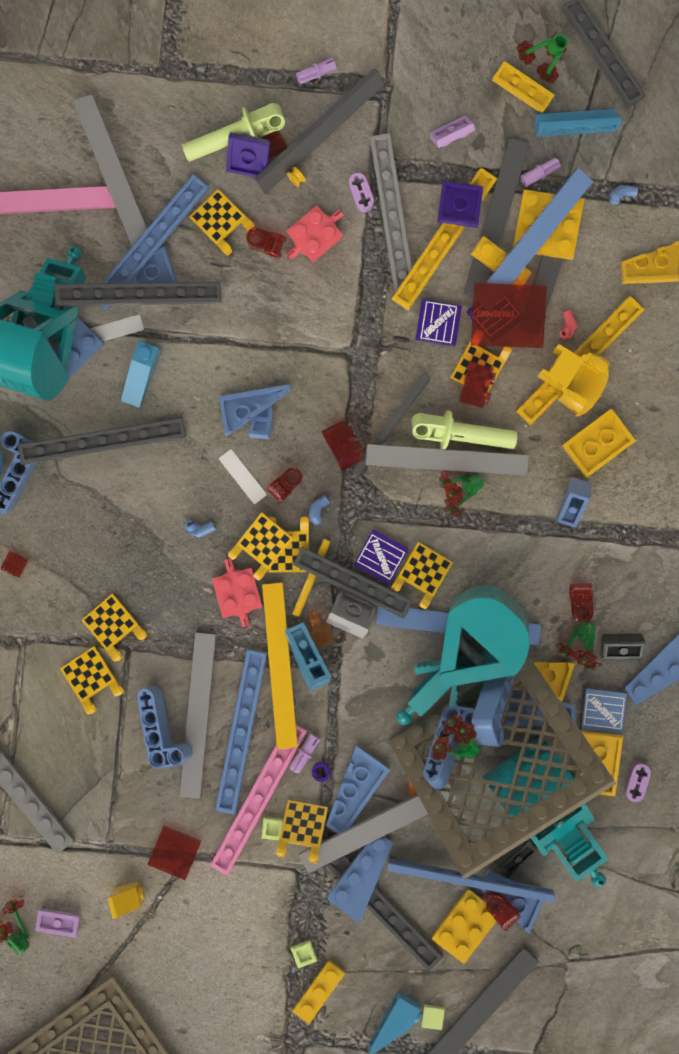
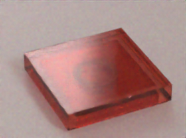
[147,825,201,880]

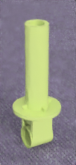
[182,103,285,162]
[411,410,517,449]

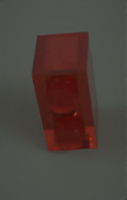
[459,362,496,408]
[321,420,364,471]

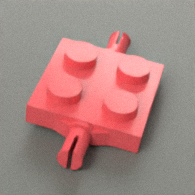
[286,205,344,263]
[212,559,262,628]

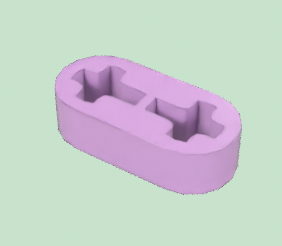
[349,173,374,213]
[624,762,651,802]

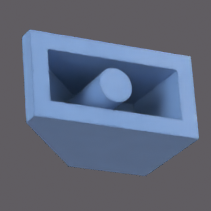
[557,477,591,528]

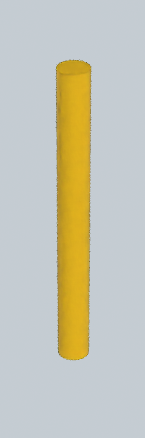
[292,539,331,617]

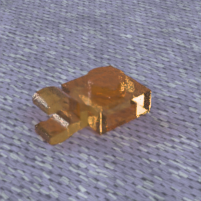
[307,612,335,650]

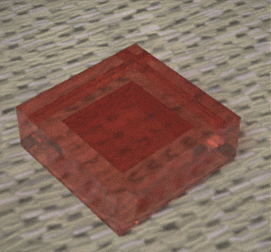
[261,131,288,158]
[0,551,29,578]

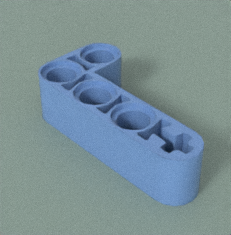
[0,431,37,515]
[472,675,515,747]
[137,686,192,769]
[423,706,475,790]

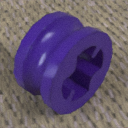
[312,762,330,782]

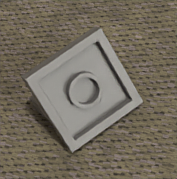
[326,589,378,639]

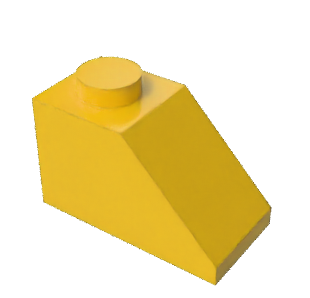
[108,882,146,919]

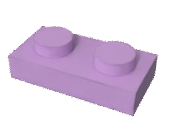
[429,115,475,148]
[35,908,81,938]

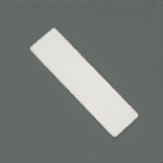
[90,315,144,342]
[219,449,267,504]

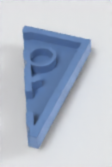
[219,384,291,436]

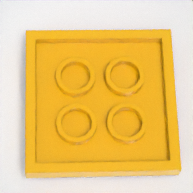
[513,190,585,260]

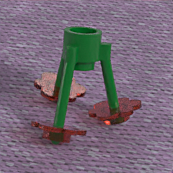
[517,33,568,83]
[439,470,483,518]
[555,622,602,671]
[432,715,480,760]
[0,899,30,955]

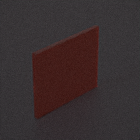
[471,283,547,348]

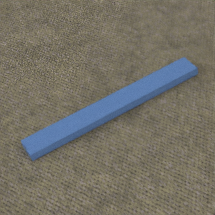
[473,168,593,311]
[100,174,209,312]
[376,607,541,645]
[215,649,268,815]
[387,858,555,903]

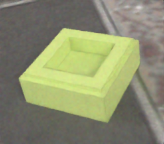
[261,817,284,840]
[291,940,317,968]
[421,1004,445,1030]

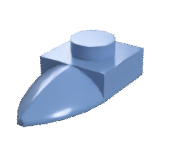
[248,406,274,439]

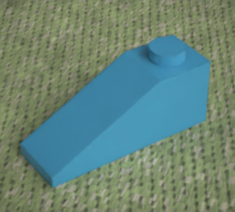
[121,341,161,408]
[285,623,331,691]
[368,991,422,1054]

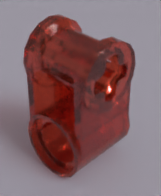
[246,228,287,259]
[265,468,303,505]
[569,583,594,622]
[483,890,521,931]

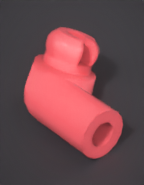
[559,310,577,340]

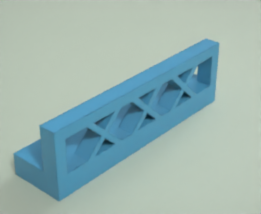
[534,109,622,137]

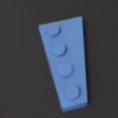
[326,745,390,834]

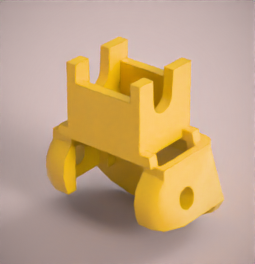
[537,344,610,416]

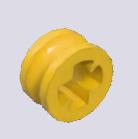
[286,166,306,187]

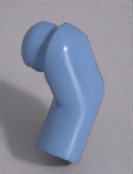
[609,185,638,205]
[308,495,330,525]
[185,520,216,538]

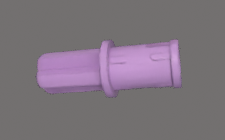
[296,57,337,84]
[520,158,561,187]
[290,733,321,773]

